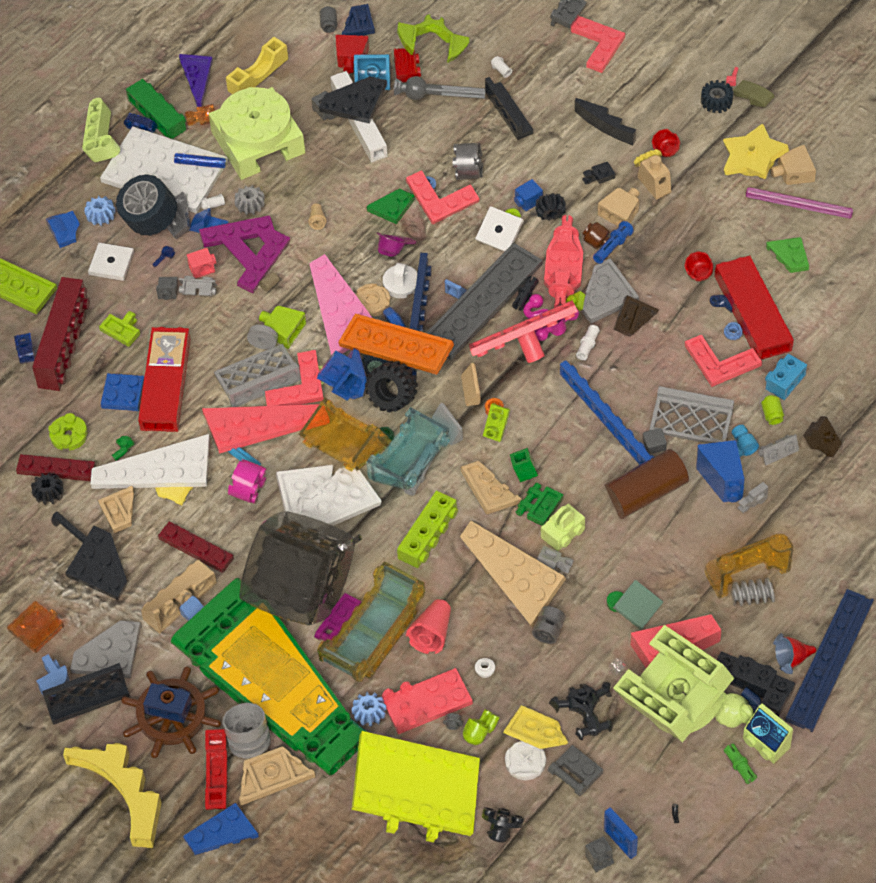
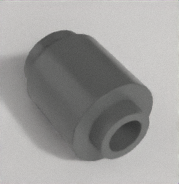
[319,6,338,33]

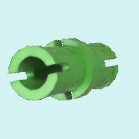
[723,743,757,784]

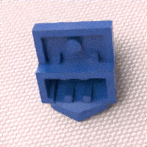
[317,348,368,401]

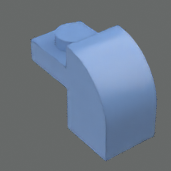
[36,654,70,697]

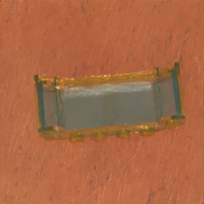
[317,561,425,683]

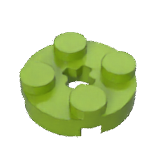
[49,413,88,451]

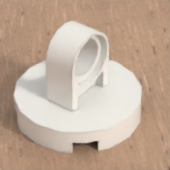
[383,263,417,298]

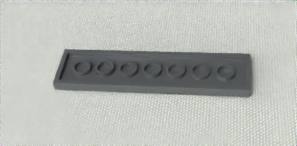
[426,242,543,360]

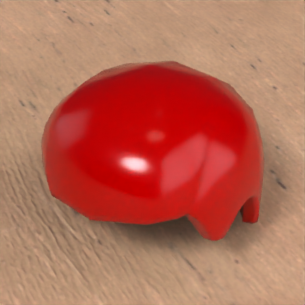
[651,129,681,158]
[684,251,714,282]

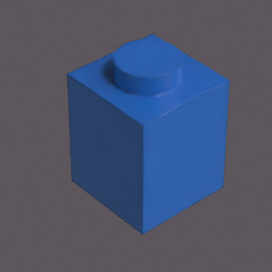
[514,179,543,212]

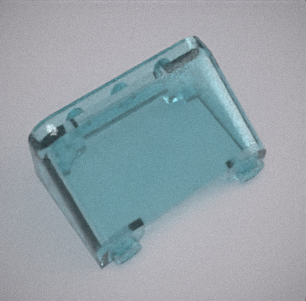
[366,407,450,490]

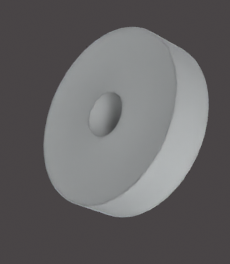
[247,325,278,349]

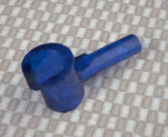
[152,246,175,267]

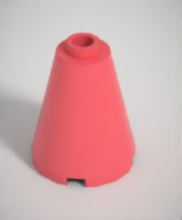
[406,599,451,654]

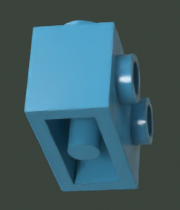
[765,354,807,400]

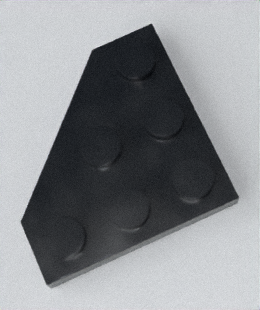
[319,76,387,124]
[65,526,127,600]

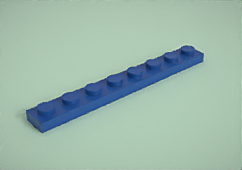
[560,360,654,465]

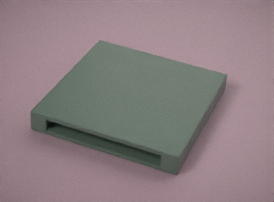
[613,580,663,630]

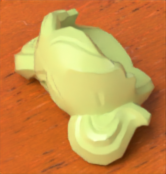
[715,693,753,728]

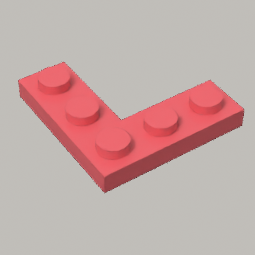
[571,16,625,73]
[405,170,480,225]
[685,335,762,387]
[265,350,324,406]

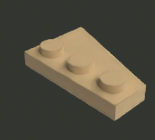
[461,461,522,515]

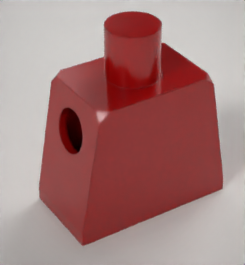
[335,35,369,74]

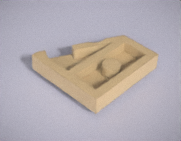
[98,486,134,533]

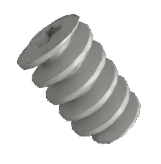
[731,578,775,607]

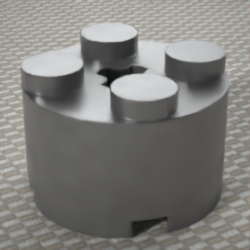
[453,143,483,180]

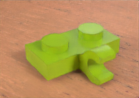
[99,311,140,347]

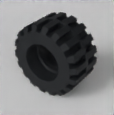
[365,361,418,412]

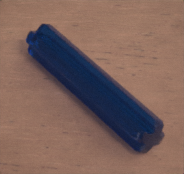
[174,153,227,169]

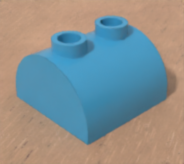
[354,54,391,90]

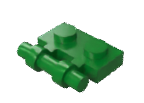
[515,483,563,526]

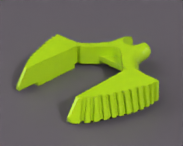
[397,14,470,63]

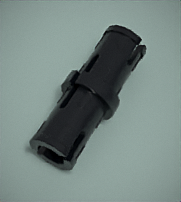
[512,276,539,311]

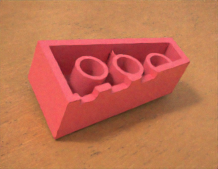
[630,614,721,668]

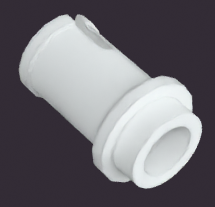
[491,56,512,78]
[201,194,225,210]

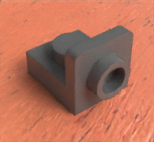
[156,277,178,300]

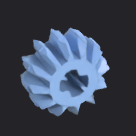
[84,196,116,226]
[352,692,386,727]

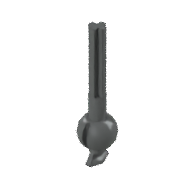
[394,76,485,100]

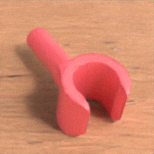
[726,67,739,86]

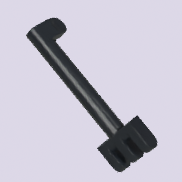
[51,511,87,543]

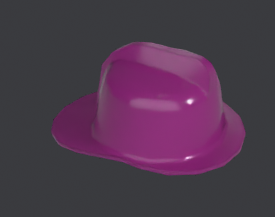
[376,232,417,257]

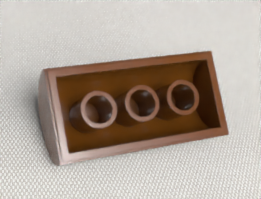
[604,449,689,519]

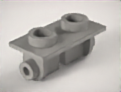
[179,276,218,297]
[758,434,799,465]

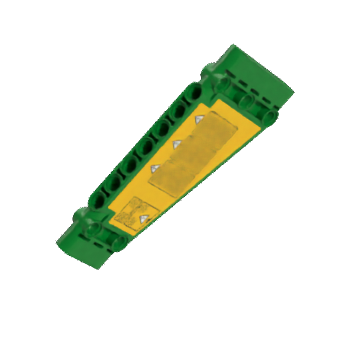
[171,578,367,776]

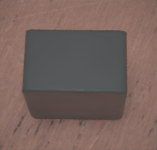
[643,428,667,454]

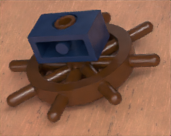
[121,666,221,758]

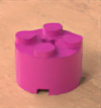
[228,459,267,504]

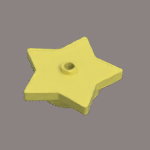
[723,124,789,179]

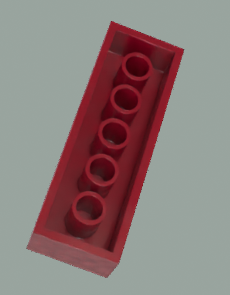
[32,277,90,391]

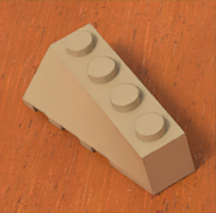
[141,560,217,634]

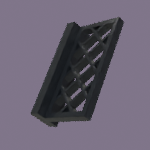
[42,663,130,725]

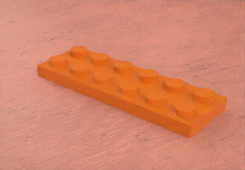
[338,313,454,375]

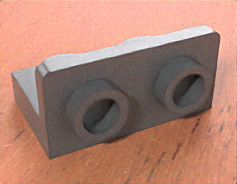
[550,0,587,29]

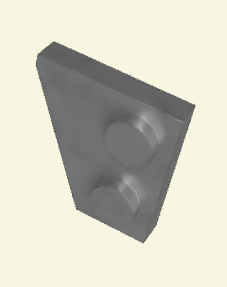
[167,192,190,239]

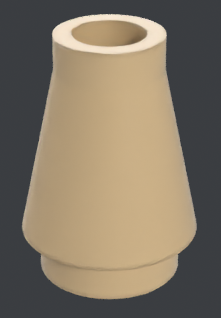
[308,203,327,230]

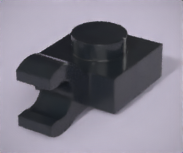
[582,161,616,185]

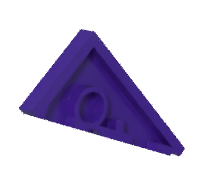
[179,54,213,108]

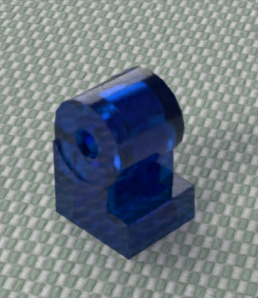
[14,333,35,364]

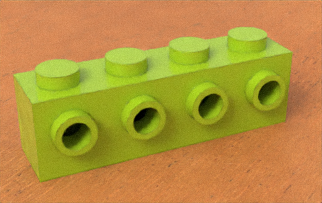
[397,490,458,568]

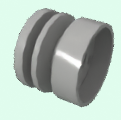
[223,703,271,758]

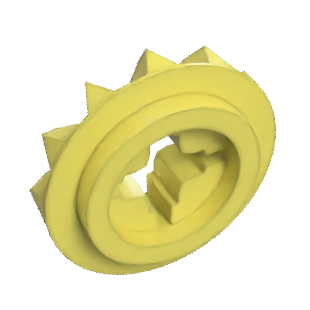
[634,150,662,167]

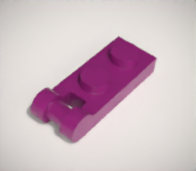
[314,593,362,647]

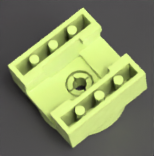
[208,87,305,180]
[613,625,734,743]

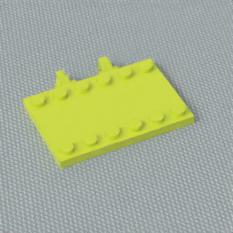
[351,731,480,843]

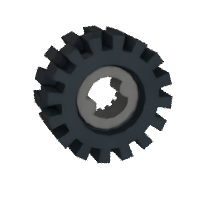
[701,80,733,113]

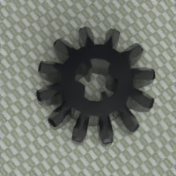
[535,193,566,221]
[31,472,64,505]

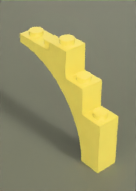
[63,743,161,848]

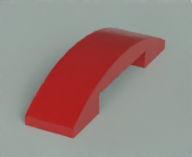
[205,729,228,810]

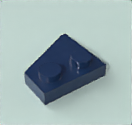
[342,4,375,36]

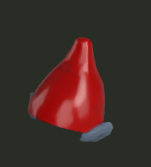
[773,633,816,674]

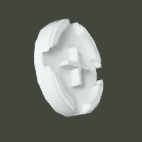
[505,741,546,781]

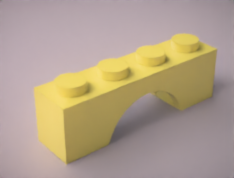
[226,37,288,94]

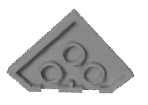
[581,259,639,324]
[70,620,141,678]

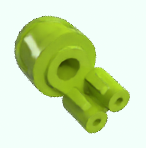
[462,709,500,745]

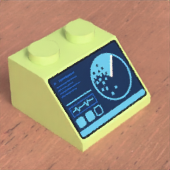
[743,704,793,764]

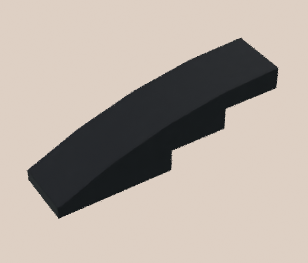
[575,98,636,146]

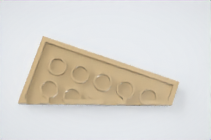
[460,521,566,628]

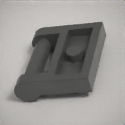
[548,745,603,796]

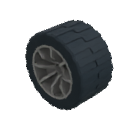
[116,174,177,236]

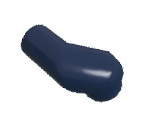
[741,687,761,714]

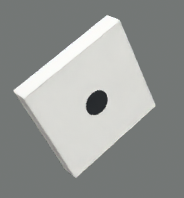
[475,206,524,252]
[88,243,134,281]

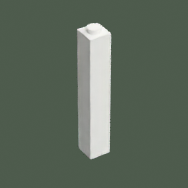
[330,71,387,162]

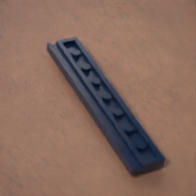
[406,252,432,382]
[785,589,874,733]

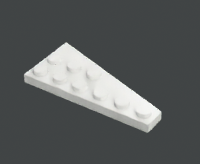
[272,459,382,547]

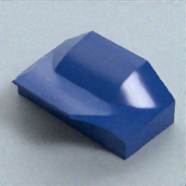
[46,211,80,248]

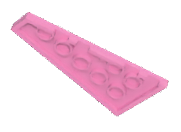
[309,254,372,355]

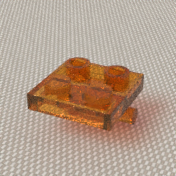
[7,601,64,653]

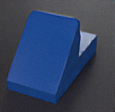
[189,208,229,233]

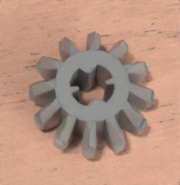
[234,185,265,216]

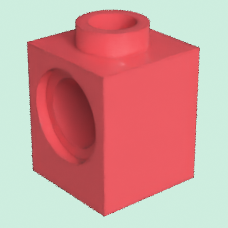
[187,248,216,279]

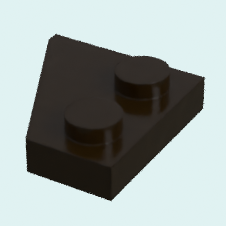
[613,295,659,337]

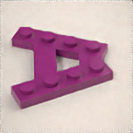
[199,215,290,294]

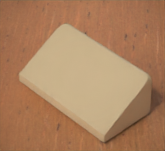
[461,363,480,406]

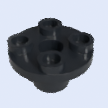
[482,807,524,843]

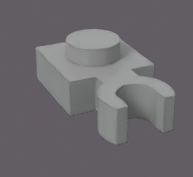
[738,482,768,513]
[537,546,574,573]

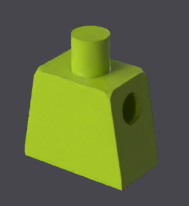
[259,306,306,349]

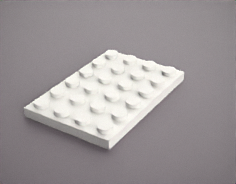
[100,126,228,214]

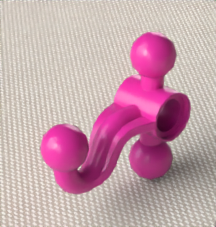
[523,294,579,341]

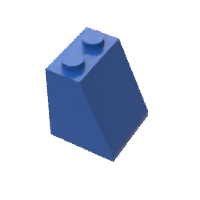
[696,440,745,503]

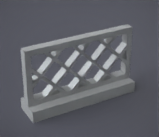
[214,344,301,407]
[649,386,734,443]

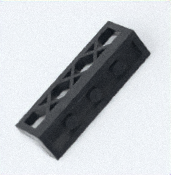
[485,77,533,140]

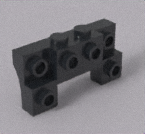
[716,651,795,717]

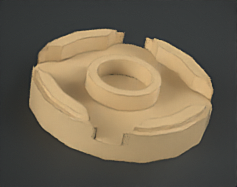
[355,283,391,317]

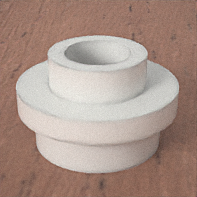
[475,658,495,678]

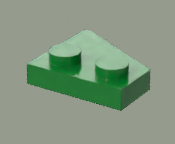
[366,188,415,225]

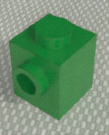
[510,448,538,483]

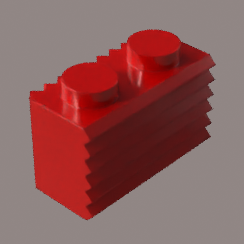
[394,48,421,82]

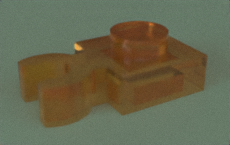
[185,104,215,126]

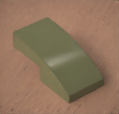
[733,80,775,108]

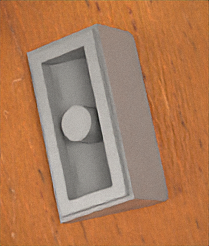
[432,403,463,445]

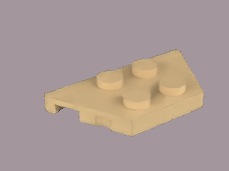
[239,746,315,806]

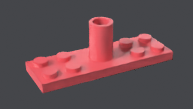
[469,300,578,363]

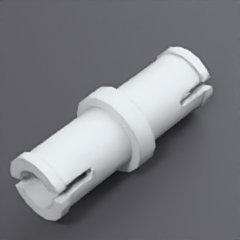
[576,325,600,360]

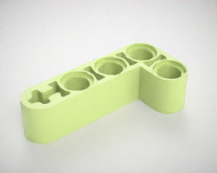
[82,98,120,162]

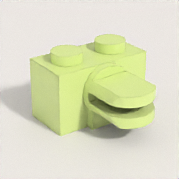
[541,504,585,551]

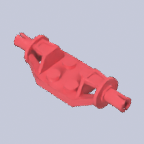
[544,215,583,308]

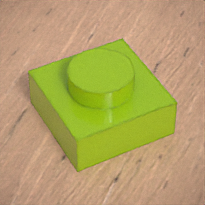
[566,291,585,311]

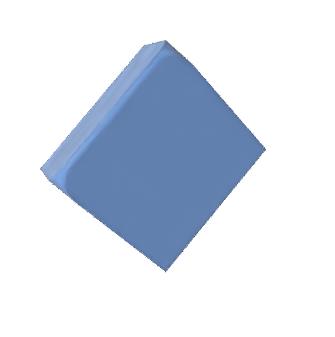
[445,279,467,299]
[179,595,204,621]

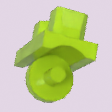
[483,403,510,442]

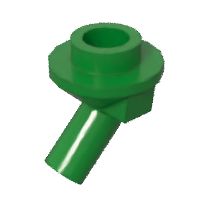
[111,436,135,461]

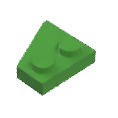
[766,237,809,273]

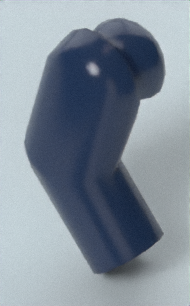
[709,295,732,313]

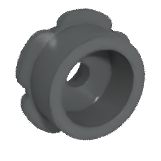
[443,713,463,730]

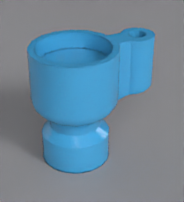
[732,425,759,457]

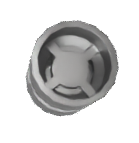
[532,606,566,644]

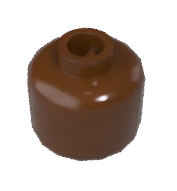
[582,222,609,249]

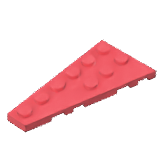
[202,404,328,454]

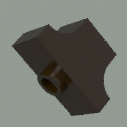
[803,416,842,457]

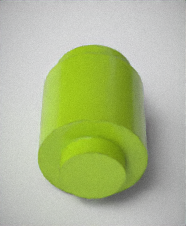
[761,395,784,425]

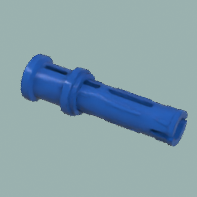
[593,221,634,264]

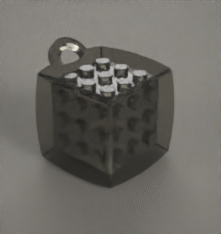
[239,511,363,626]

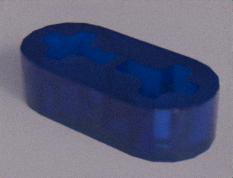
[124,113,157,133]

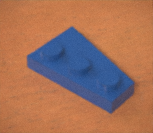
[183,803,259,855]

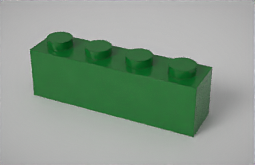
[126,78,186,139]

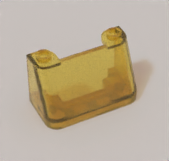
[298,397,392,472]
[705,534,794,599]

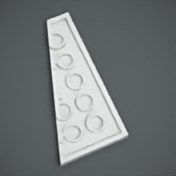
[90,434,210,489]
[276,465,333,573]

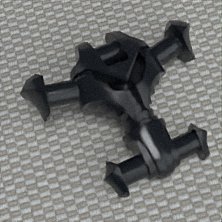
[549,682,613,740]

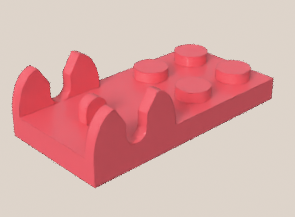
[382,668,473,735]

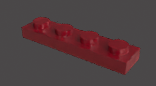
[16,454,96,481]
[158,521,234,573]

